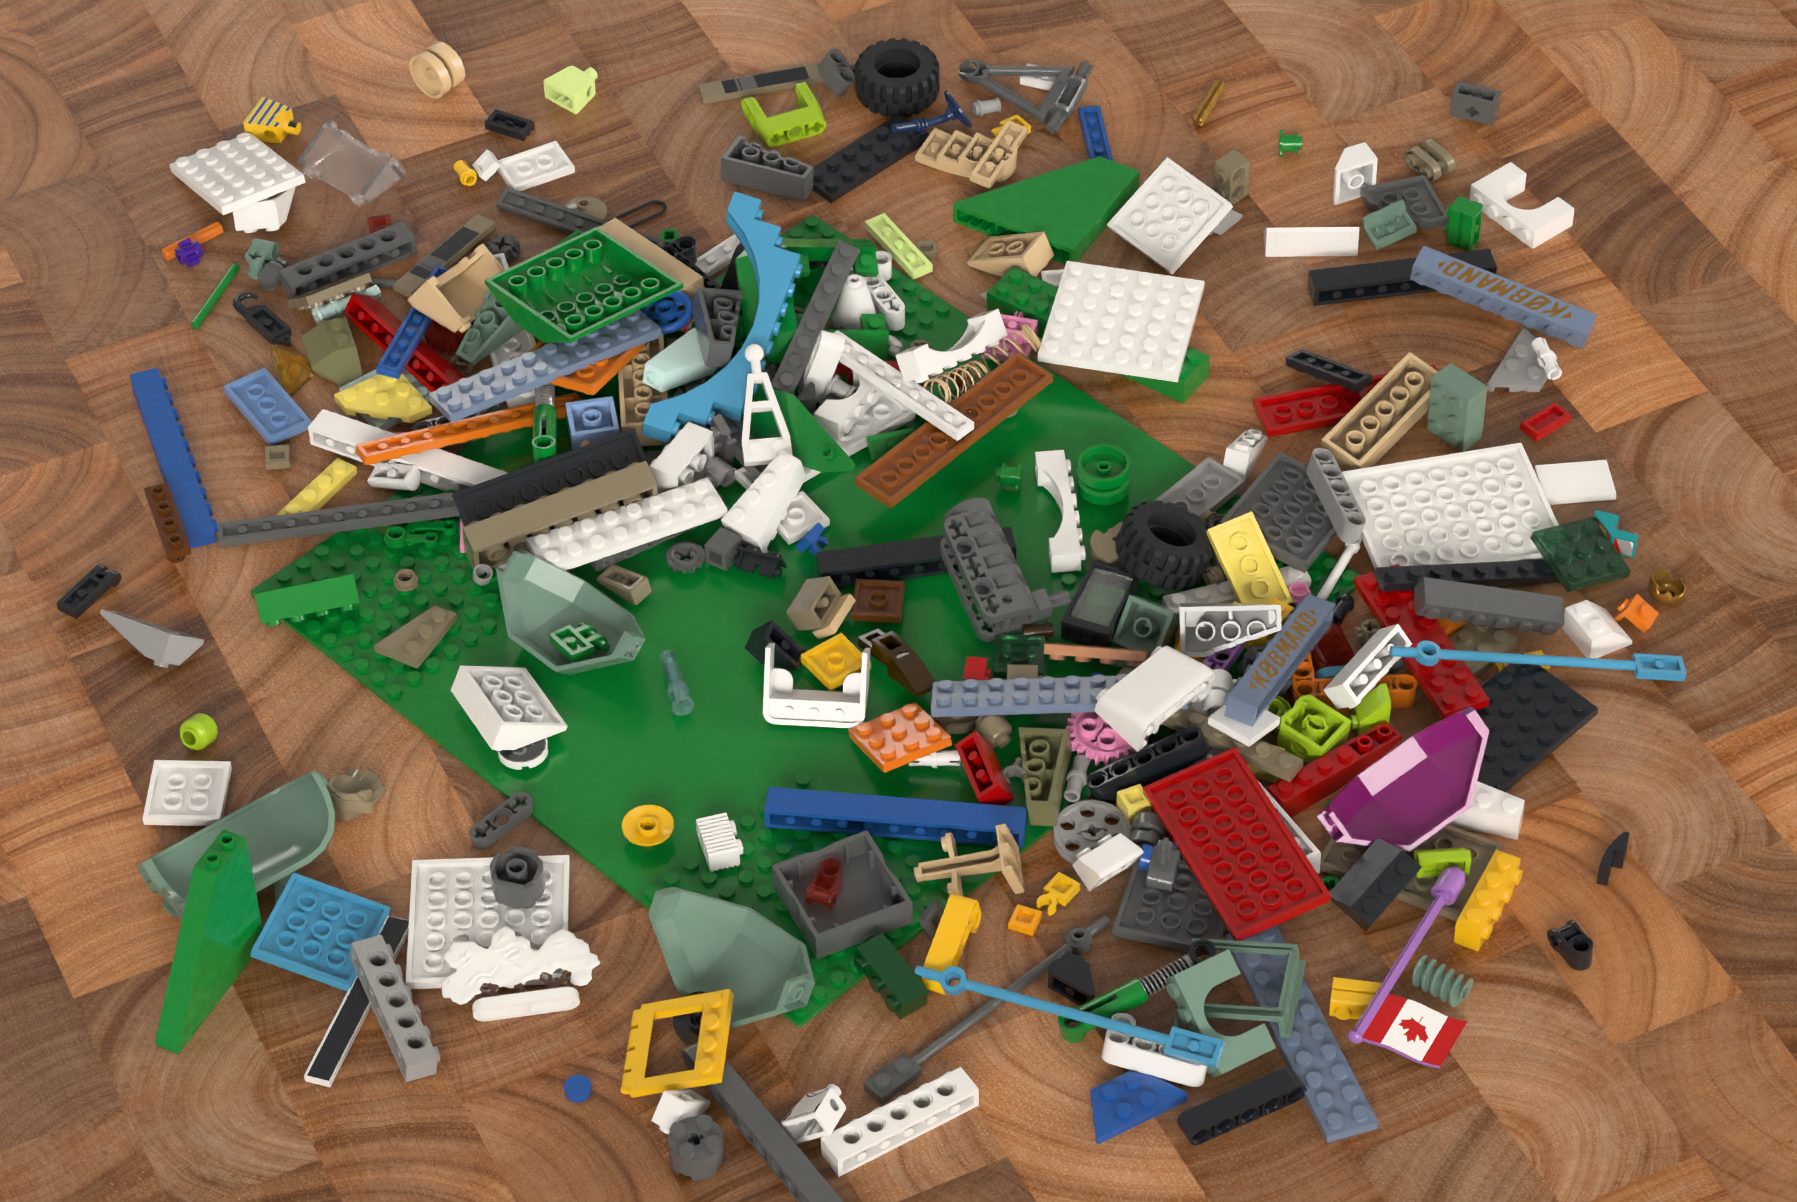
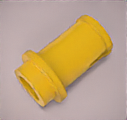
[454,160,477,186]

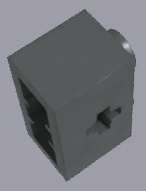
[1450,81,1501,125]

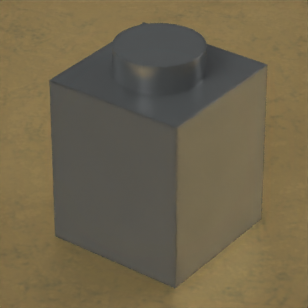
[705,527,742,571]

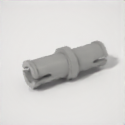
[1064,755,1090,802]

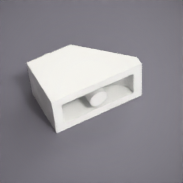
[651,1089,711,1134]

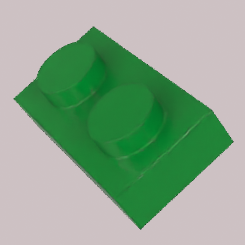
[865,428,914,460]

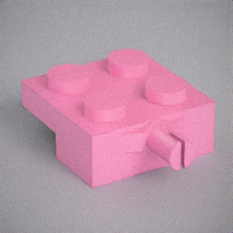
[981,311,1038,362]

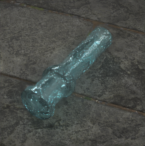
[659,649,694,715]

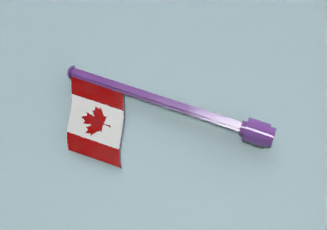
[1348,866,1467,1068]

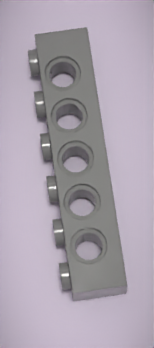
[350,935,440,1082]

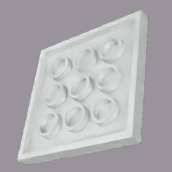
[1107,157,1233,275]

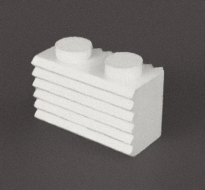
[696,812,743,872]

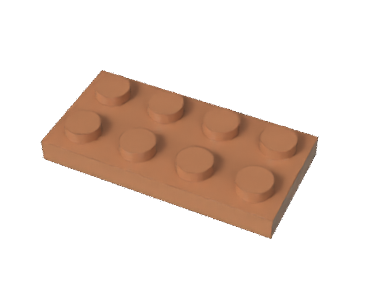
[1044,642,1149,666]

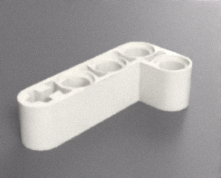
[850,251,905,331]
[798,330,845,403]
[1102,1013,1208,1087]

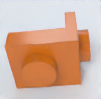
[1614,594,1659,633]

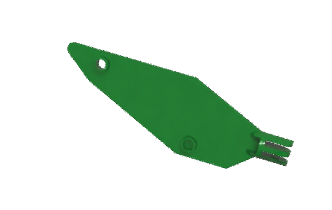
[710,367,855,473]

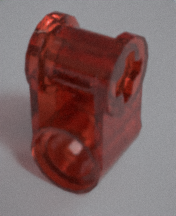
[805,858,844,910]

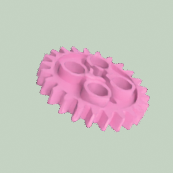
[1066,712,1149,766]

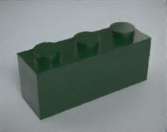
[854,933,929,1019]

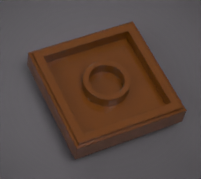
[851,579,905,623]

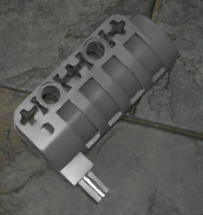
[939,498,1071,642]

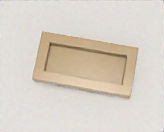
[812,593,856,640]

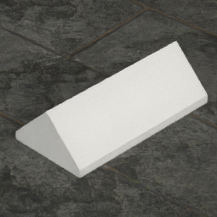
[1263,227,1359,257]

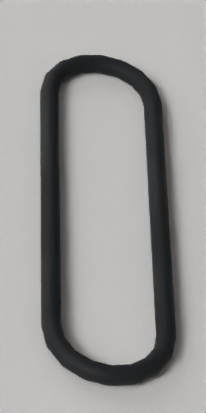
[607,200,667,228]

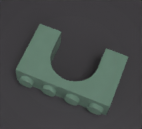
[1165,949,1276,1078]

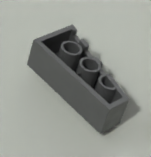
[721,135,814,201]
[692,287,743,368]

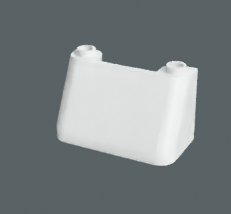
[1094,646,1216,752]

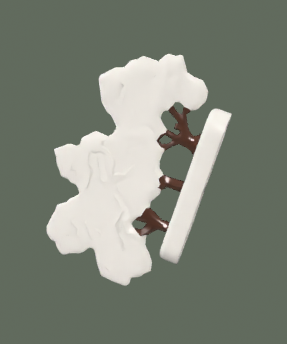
[442,926,600,1021]

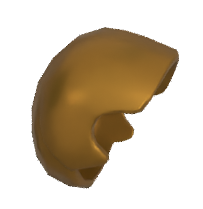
[1648,569,1687,605]

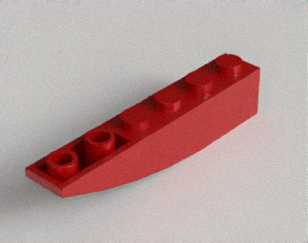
[1267,721,1402,818]

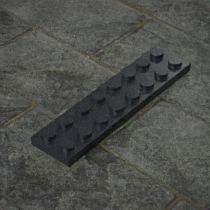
[452,428,649,527]

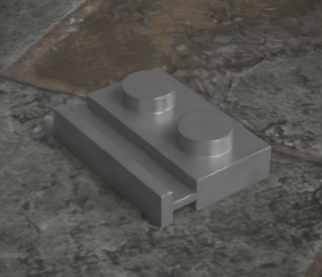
[709,414,737,466]

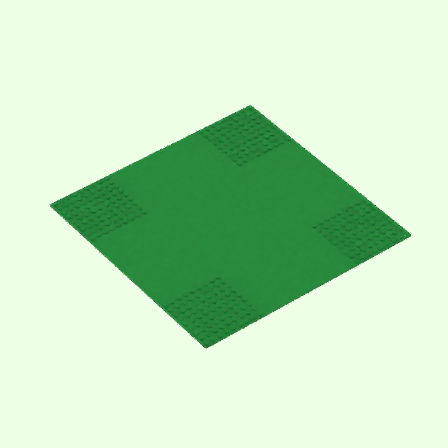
[250,215,1360,1027]

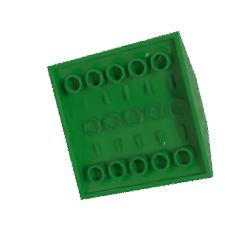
[485,227,684,343]

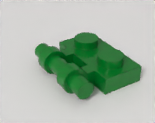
[548,622,610,663]

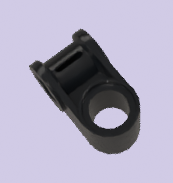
[1547,919,1593,971]

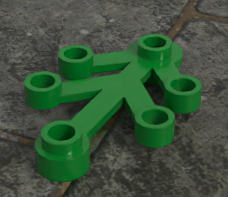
[384,489,458,548]

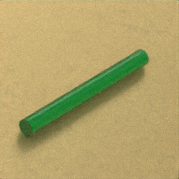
[190,263,240,329]

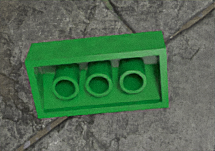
[253,574,360,627]

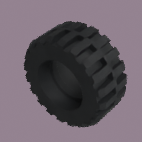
[855,38,939,117]
[1115,500,1214,590]

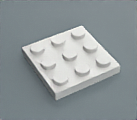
[143,760,232,826]

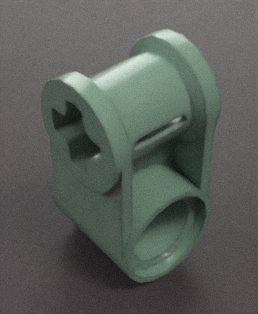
[245,238,279,280]

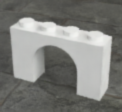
[1469,162,1574,249]

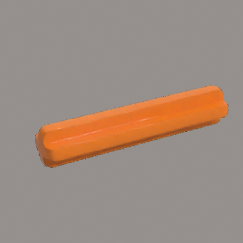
[161,222,224,261]

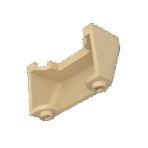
[407,244,504,334]

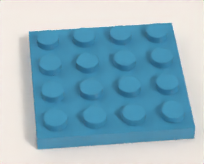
[251,872,391,991]

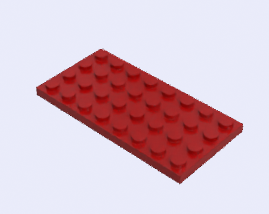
[1142,747,1331,941]

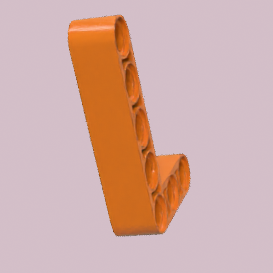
[1290,652,1417,712]

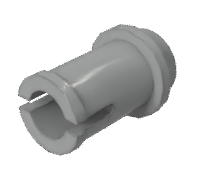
[971,98,1001,118]

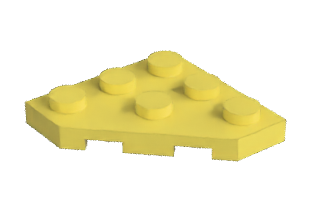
[334,374,432,423]

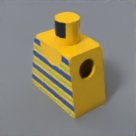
[243,97,301,144]

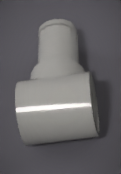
[700,456,737,488]

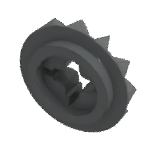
[484,234,520,261]
[666,542,705,573]

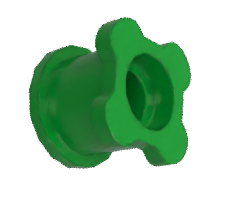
[1279,130,1302,157]
[995,462,1023,492]

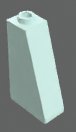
[642,328,731,392]

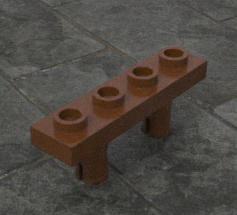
[144,482,192,563]

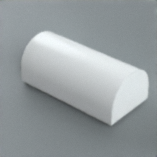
[367,462,421,491]

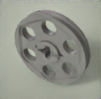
[1053,800,1131,864]

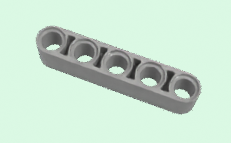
[1306,448,1366,544]

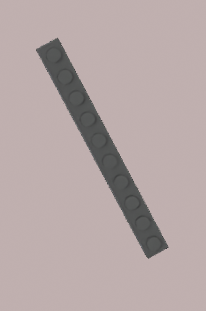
[218,492,460,547]

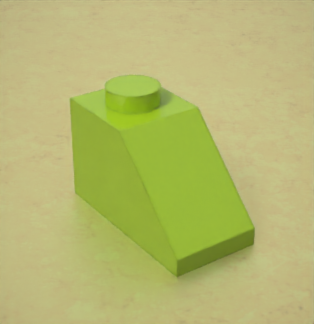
[1350,683,1391,736]

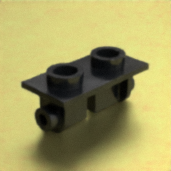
[733,545,787,579]

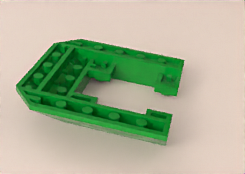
[735,238,889,364]

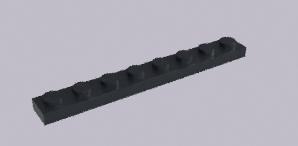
[1374,559,1563,592]

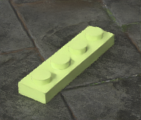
[865,213,933,280]

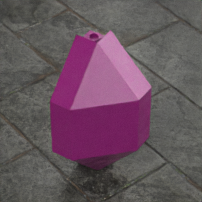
[1317,706,1490,851]

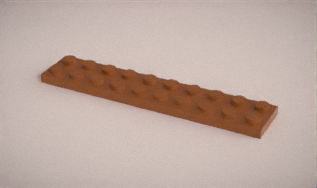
[855,352,1053,509]

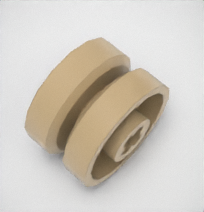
[409,41,465,99]

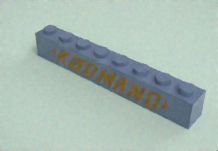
[1410,245,1597,349]
[1223,594,1336,727]

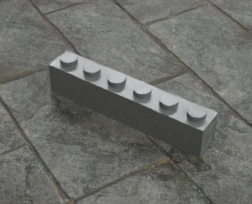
[1414,577,1565,635]

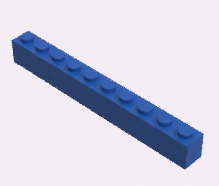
[130,368,218,549]
[764,787,1027,848]

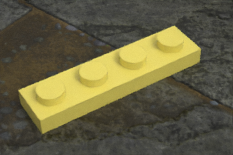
[277,458,358,516]

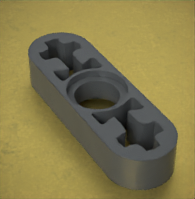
[469,792,534,850]

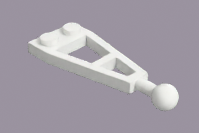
[741,344,793,466]

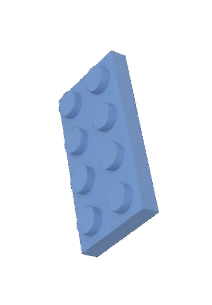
[223,367,312,446]

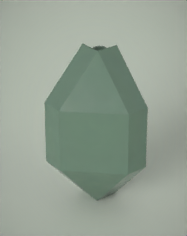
[496,549,646,674]
[648,887,815,1028]

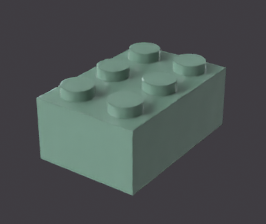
[1427,363,1487,452]

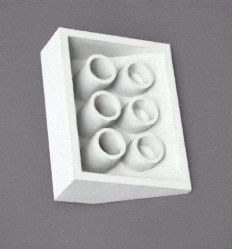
[451,666,567,751]

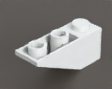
[1223,429,1268,479]

